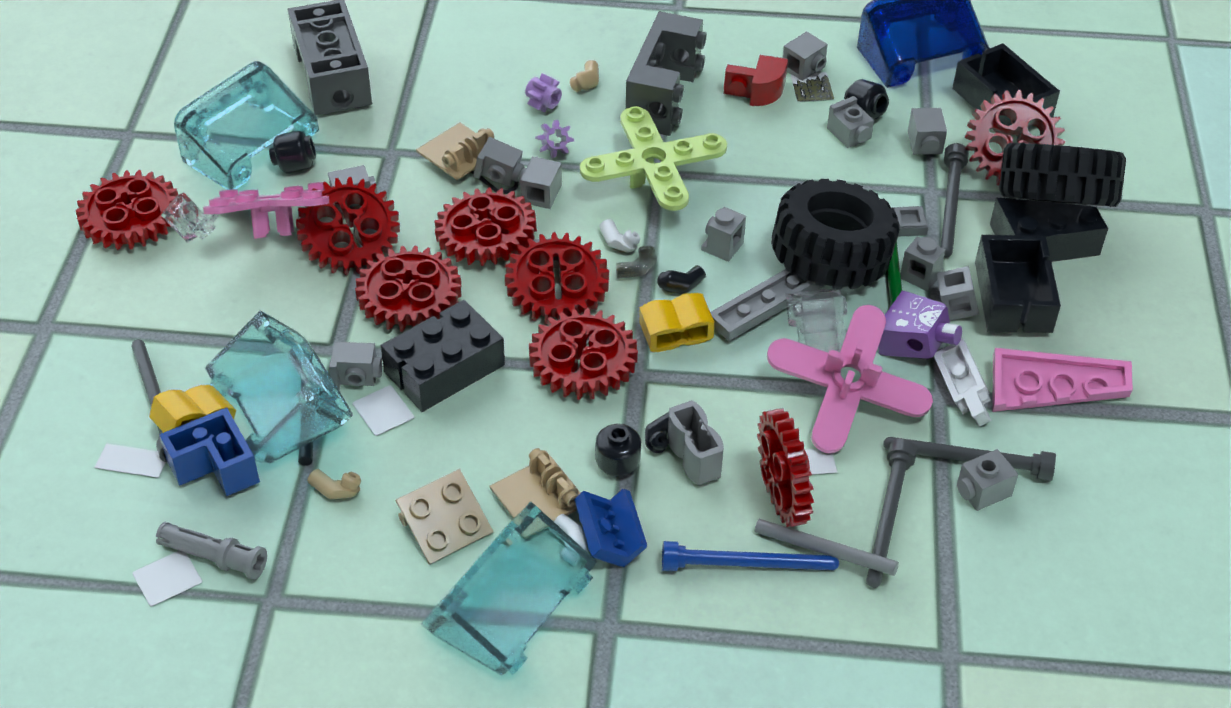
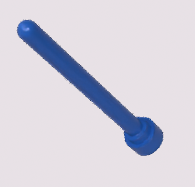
[662,541,839,571]

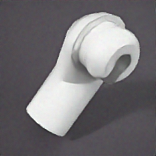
[600,219,640,253]
[553,514,588,562]

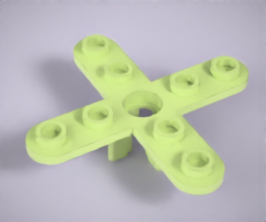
[580,106,727,211]

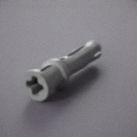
[156,522,268,580]

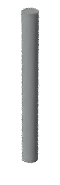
[755,519,899,576]

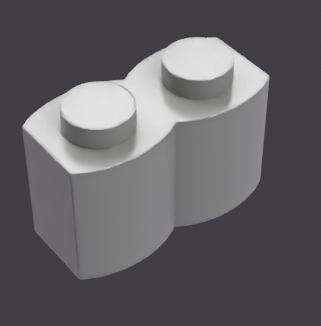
[668,400,724,485]

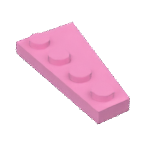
[992,348,1133,412]

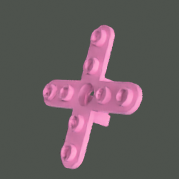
[203,182,329,239]
[767,305,933,453]

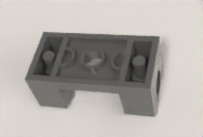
[288,0,372,115]
[625,11,707,136]

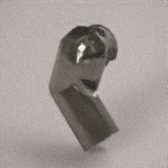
[616,246,657,279]

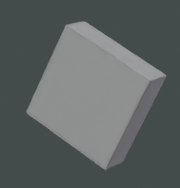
[892,206,929,237]

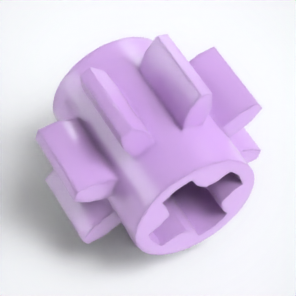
[525,73,562,112]
[535,120,574,158]

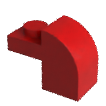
[723,55,788,106]

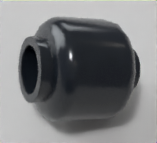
[844,79,889,120]
[269,130,316,173]
[595,424,641,476]

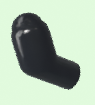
[657,265,706,294]
[645,412,669,453]

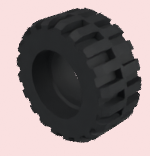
[999,143,1126,207]
[771,179,900,289]

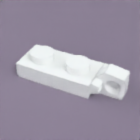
[934,339,991,427]

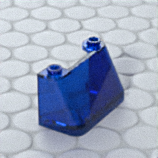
[857,0,990,88]

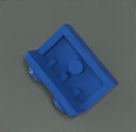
[574,489,647,567]

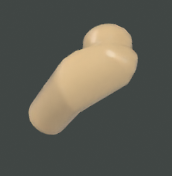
[570,60,599,92]
[307,469,361,499]

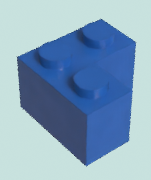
[159,407,260,496]

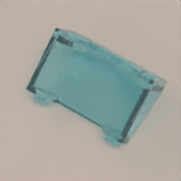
[174,61,319,190]
[205,310,353,463]
[421,501,598,676]

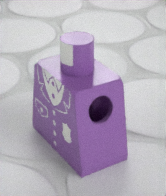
[878,291,962,359]

